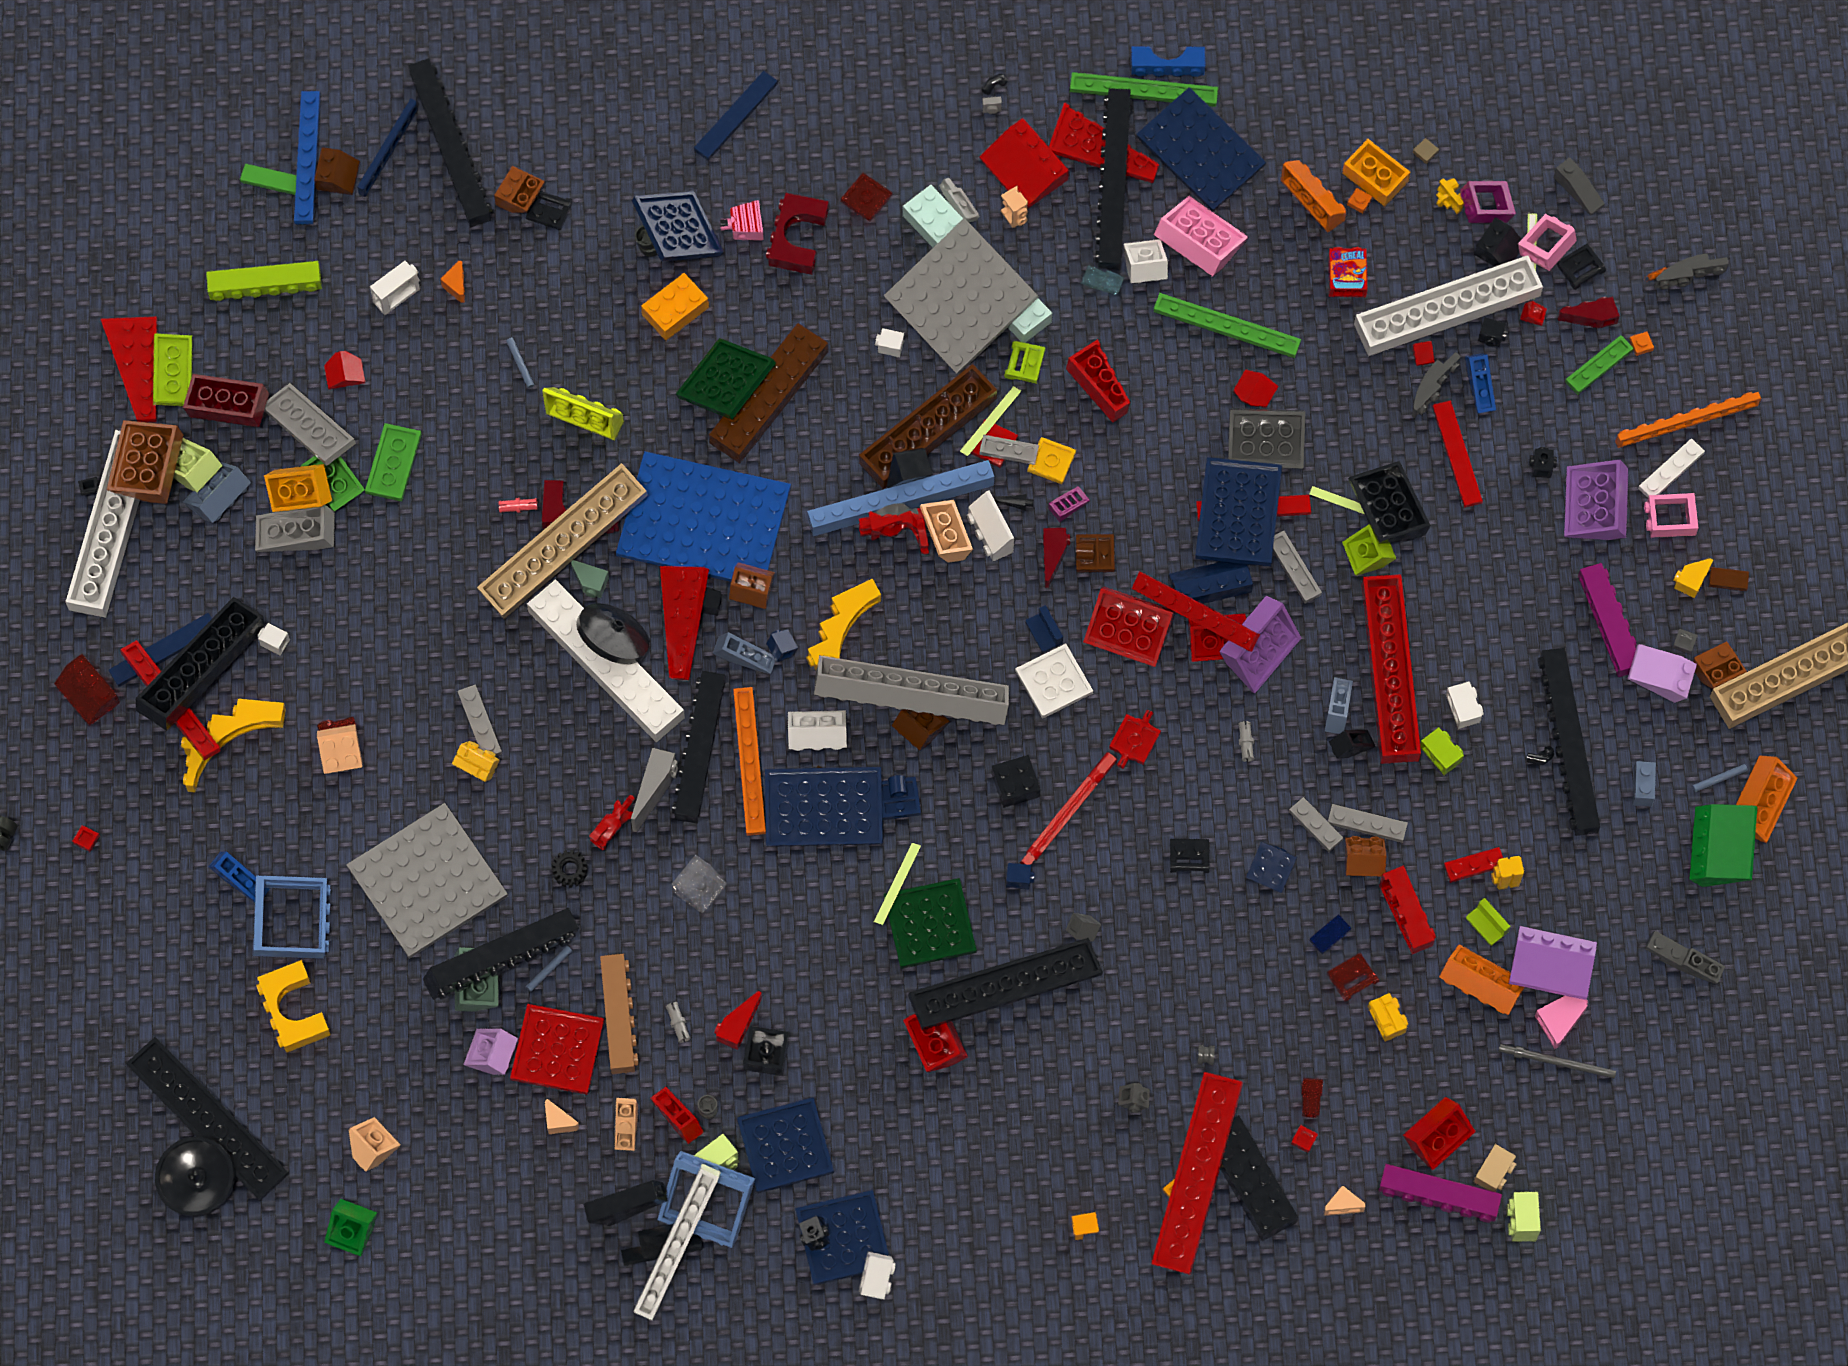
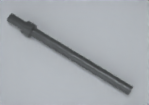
[1499,1044,1616,1078]

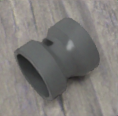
[698,1095,718,1119]

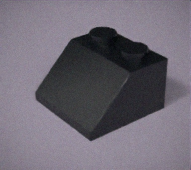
[1474,217,1522,267]

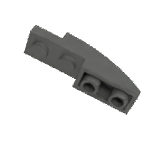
[1654,253,1729,289]
[1412,352,1461,418]
[1645,931,1725,984]

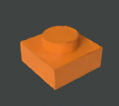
[1347,188,1373,213]
[1629,332,1654,356]

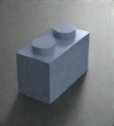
[1632,761,1656,807]

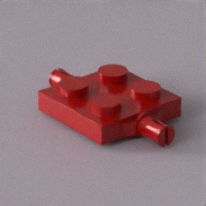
[1109,710,1161,769]

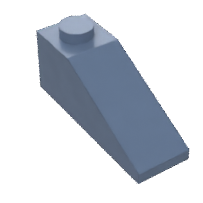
[713,632,775,674]
[1325,677,1353,734]

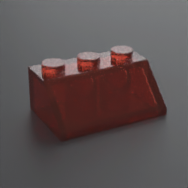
[54,654,120,726]

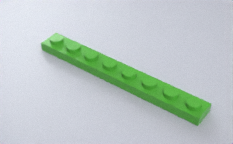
[1070,72,1218,107]
[1153,293,1301,358]

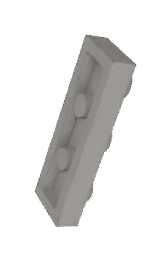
[980,435,1039,465]
[1289,797,1343,852]

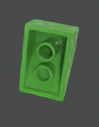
[300,456,365,512]

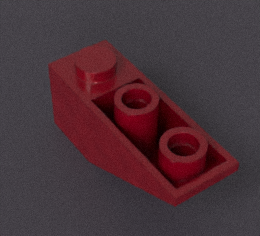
[1557,296,1620,328]

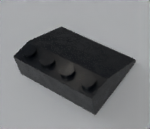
[1348,461,1431,544]

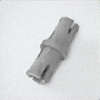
[1239,721,1254,762]
[666,1002,691,1043]

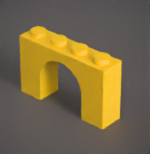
[256,960,331,1053]

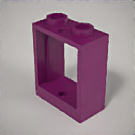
[1460,181,1516,223]

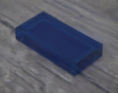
[1309,914,1352,954]

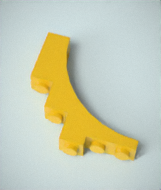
[806,579,881,670]
[181,699,286,792]

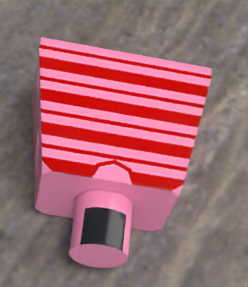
[720,200,763,240]

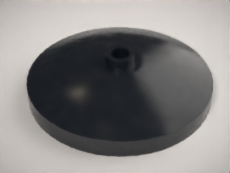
[576,603,649,664]
[155,1137,235,1217]

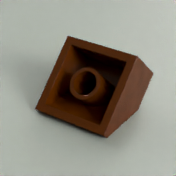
[314,147,360,195]
[892,709,950,750]

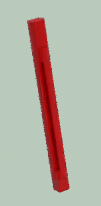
[1020,752,1117,865]

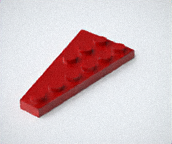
[1049,102,1159,183]
[101,317,158,423]
[660,566,709,680]

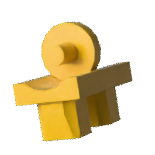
[1436,178,1464,214]

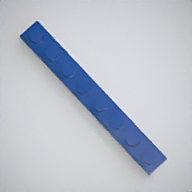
[294,91,321,224]

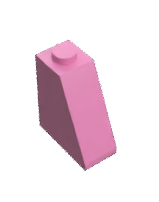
[1535,996,1588,1049]

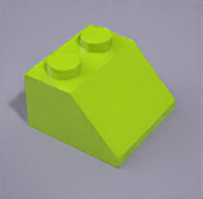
[1342,524,1396,576]

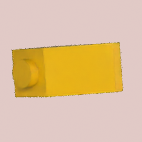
[1673,558,1713,598]

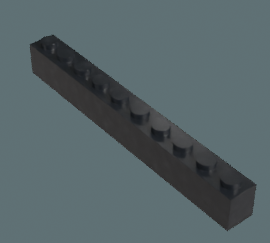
[408,58,493,228]
[1095,88,1131,270]
[1538,647,1600,836]

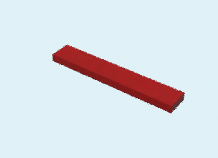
[1432,400,1483,508]
[1196,495,1311,521]

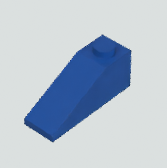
[1465,353,1496,413]
[208,851,270,903]

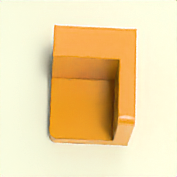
[1071,1212,1099,1240]

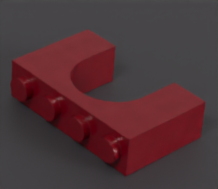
[766,193,829,275]
[542,480,619,533]

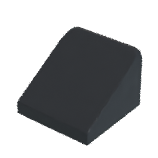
[78,477,99,496]

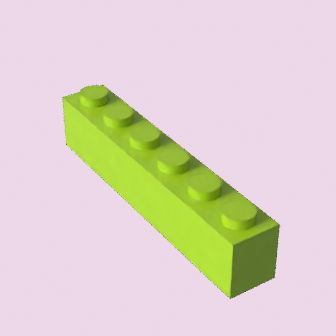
[207,261,322,301]

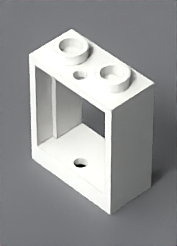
[370,261,420,315]

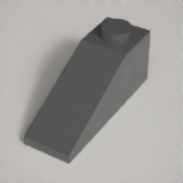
[1553,157,1605,216]

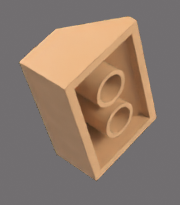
[920,500,973,563]

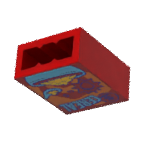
[1328,247,1367,297]

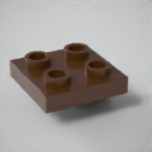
[1076,534,1115,572]

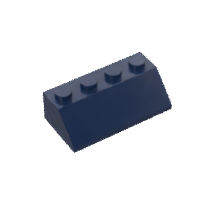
[1168,562,1253,604]

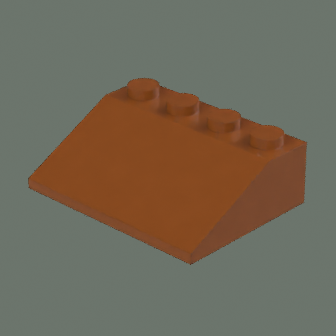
[107,420,183,504]

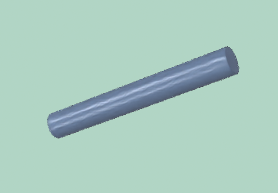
[506,338,535,389]
[1692,764,1748,792]
[525,946,572,992]

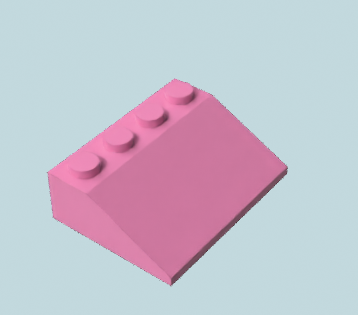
[1154,196,1248,276]

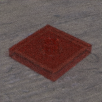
[840,173,892,222]

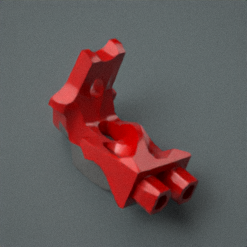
[859,503,929,555]

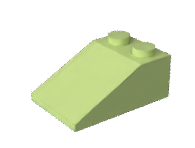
[173,438,222,492]

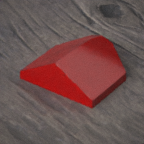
[324,351,365,390]
[1233,370,1278,408]

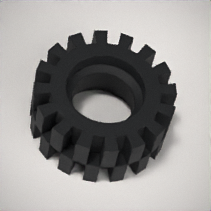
[552,850,588,888]

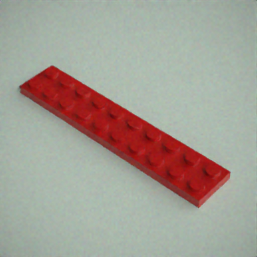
[1151,1072,1243,1275]

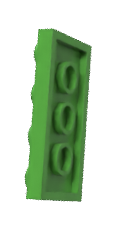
[365,423,422,502]

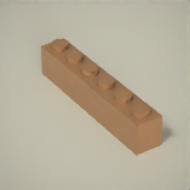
[600,954,638,1074]

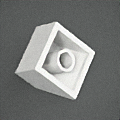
[1124,239,1168,283]

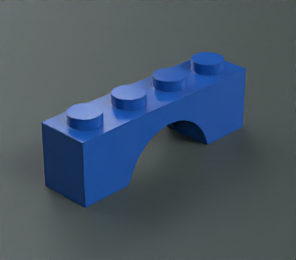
[1131,46,1205,77]

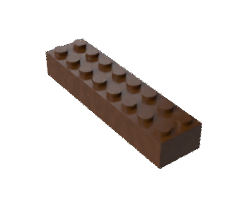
[709,323,828,463]
[859,364,997,490]

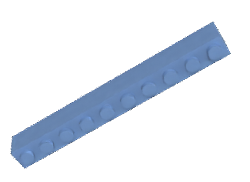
[807,460,994,536]

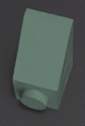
[571,560,609,598]

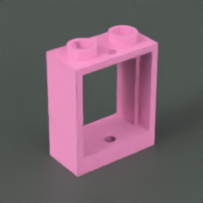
[1518,214,1577,271]
[1644,493,1698,538]

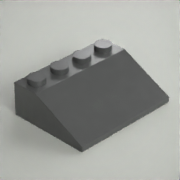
[1228,408,1306,468]

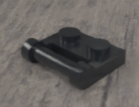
[526,189,572,230]
[1556,243,1606,290]
[1170,839,1210,873]

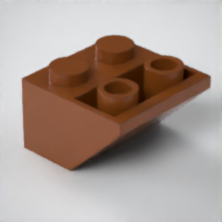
[494,166,545,213]
[729,562,775,609]
[1693,641,1747,689]
[1345,836,1386,877]

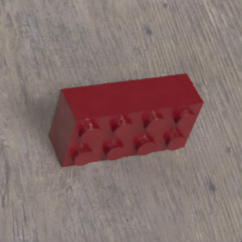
[183,374,269,427]

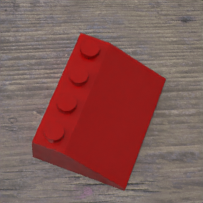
[979,118,1069,209]
[1083,587,1175,667]

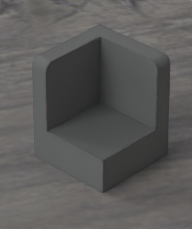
[1066,913,1101,942]

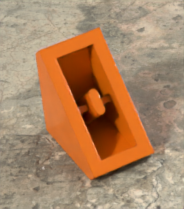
[440,261,465,303]

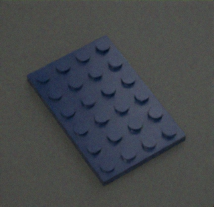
[1136,87,1266,212]
[1195,457,1282,567]
[765,767,883,847]

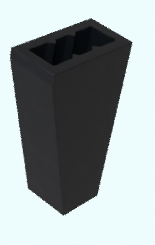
[583,1180,668,1226]

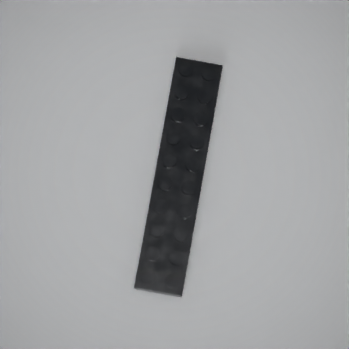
[908,938,1103,1030]
[126,1037,289,1201]

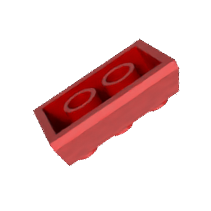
[1188,613,1246,662]
[903,1014,968,1072]
[1403,1097,1475,1170]

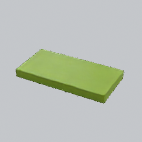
[153,333,192,406]

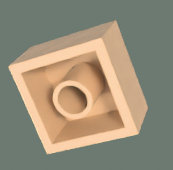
[317,724,362,774]

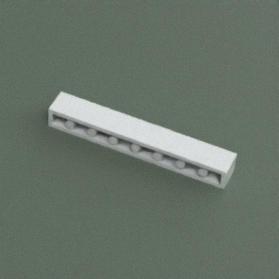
[634,1164,720,1320]

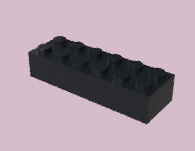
[1220,1115,1298,1241]

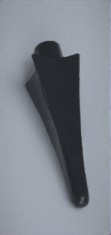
[992,494,1034,511]

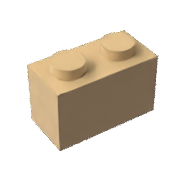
[1474,1144,1516,1192]

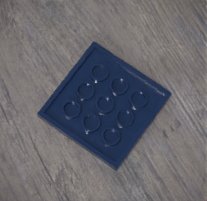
[632,191,724,262]
[737,1097,834,1194]
[795,1190,889,1286]

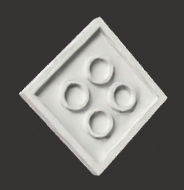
[1015,644,1093,719]

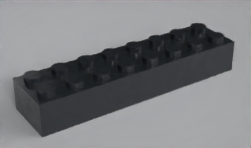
[135,597,264,731]
[423,908,579,1000]

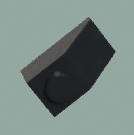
[1329,730,1376,758]

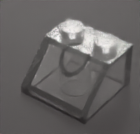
[671,855,727,914]

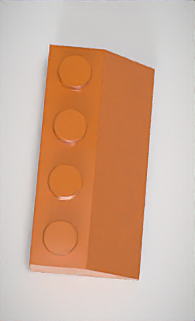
[1281,160,1346,233]
[1736,756,1797,843]
[1440,944,1525,1015]

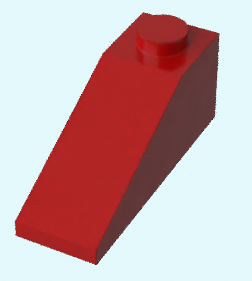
[714,991,762,1050]
[650,1087,704,1144]

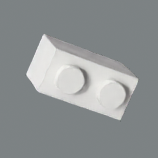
[1446,682,1483,729]
[859,1252,895,1299]

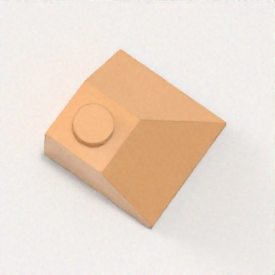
[349,1117,400,1171]

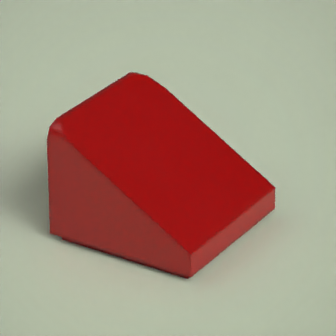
[1520,301,1547,326]
[1412,341,1435,366]

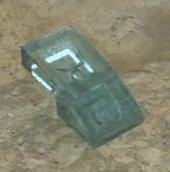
[1081,265,1124,294]

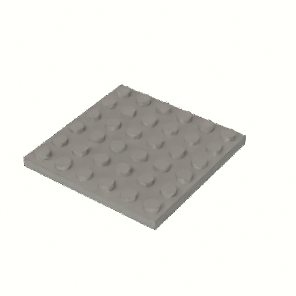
[884,218,1039,375]
[346,803,508,959]

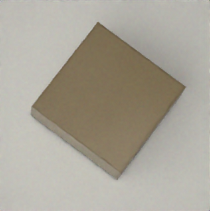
[1413,138,1439,164]

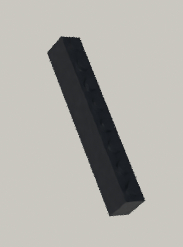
[672,671,725,824]

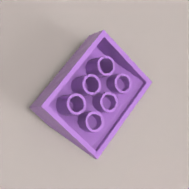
[1564,460,1628,540]
[1219,596,1301,693]
[1509,926,1597,1000]

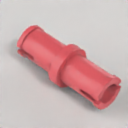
[499,498,538,513]

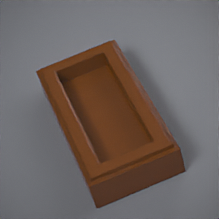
[1709,567,1749,591]

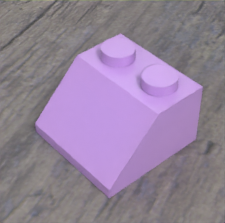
[464,1029,518,1075]

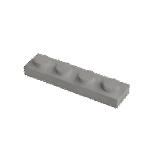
[1273,531,1322,603]
[458,684,502,757]
[1328,804,1407,843]

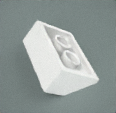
[967,491,1014,561]
[788,710,847,751]

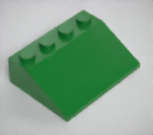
[1690,804,1757,887]

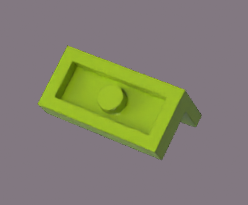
[1466,898,1511,946]

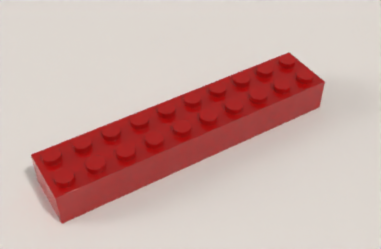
[1361,574,1421,764]

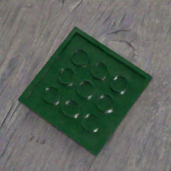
[676,338,776,420]
[884,878,977,969]

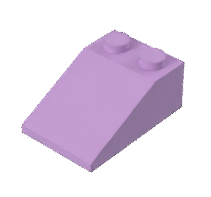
[1628,644,1697,703]

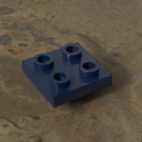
[881,775,921,820]
[1246,841,1297,893]

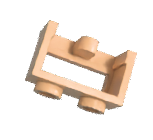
[1001,186,1028,228]

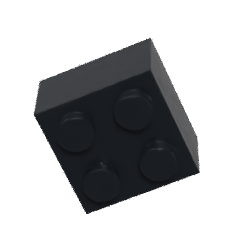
[991,755,1040,808]
[743,1026,789,1076]

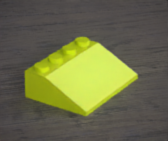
[542,387,624,441]

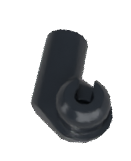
[982,74,1008,95]
[1526,746,1554,765]

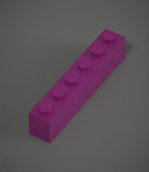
[1578,563,1636,678]
[1379,1164,1502,1223]

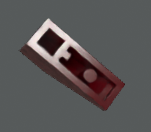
[1043,528,1070,588]

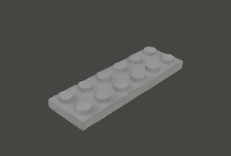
[264,383,356,466]

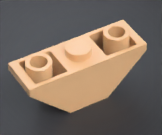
[615,1098,638,1151]

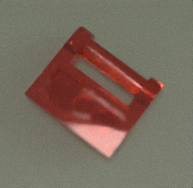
[1327,953,1379,1001]

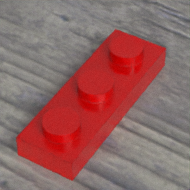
[1444,847,1503,883]

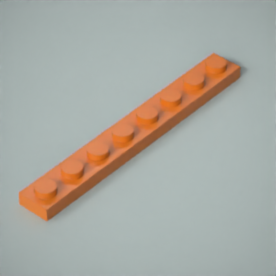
[1615,392,1761,448]
[733,687,766,836]

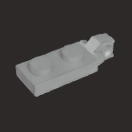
[939,178,980,222]

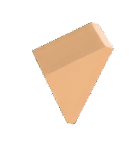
[545,1099,579,1134]
[1324,1186,1365,1216]

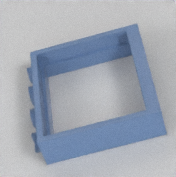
[253,875,330,959]
[658,1151,755,1248]

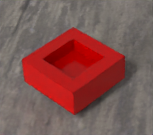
[72,825,100,852]
[1291,1125,1318,1153]

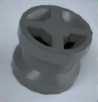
[1198,1045,1215,1065]

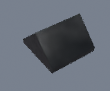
[887,448,933,488]

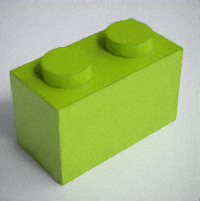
[1420,727,1464,775]

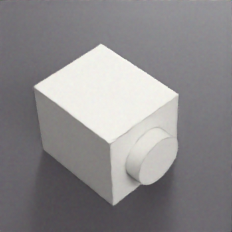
[875,328,904,357]
[258,623,290,655]

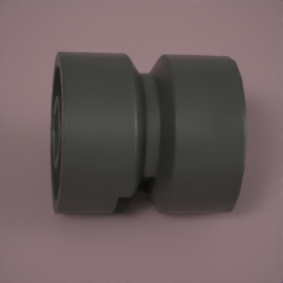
[635,225,657,257]
[0,816,18,851]

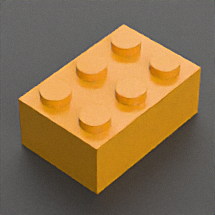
[1342,139,1410,206]
[641,273,709,340]
[264,464,332,512]

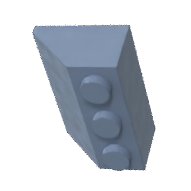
[183,462,251,523]

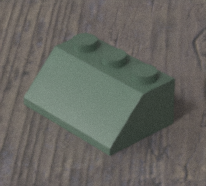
[455,947,498,1012]

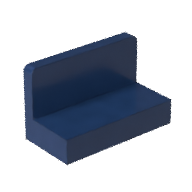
[1026,605,1063,653]

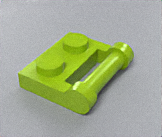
[1004,341,1045,384]

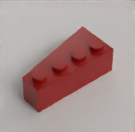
[1066,339,1130,423]
[1379,865,1436,954]

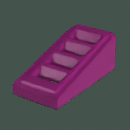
[1048,486,1090,522]

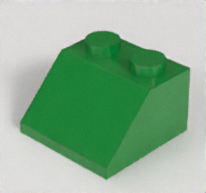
[324,1199,377,1256]

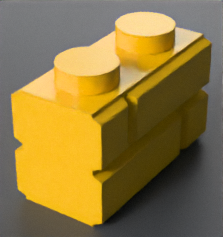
[452,741,500,782]
[1491,856,1524,890]
[1368,993,1408,1041]

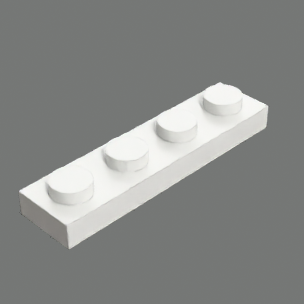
[1638,438,1705,498]

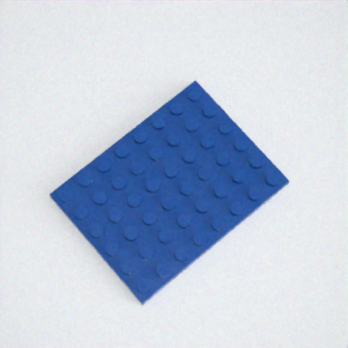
[616,451,791,582]

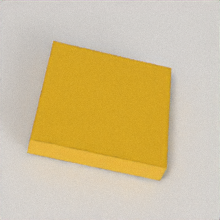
[1027,437,1076,484]

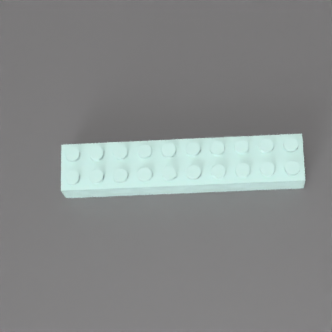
[903,185,1052,343]

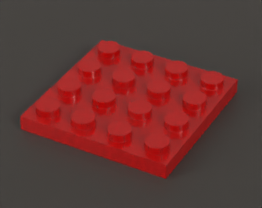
[510,1004,605,1095]

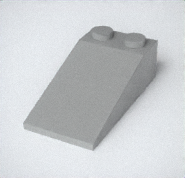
[255,505,335,552]
[631,748,679,832]

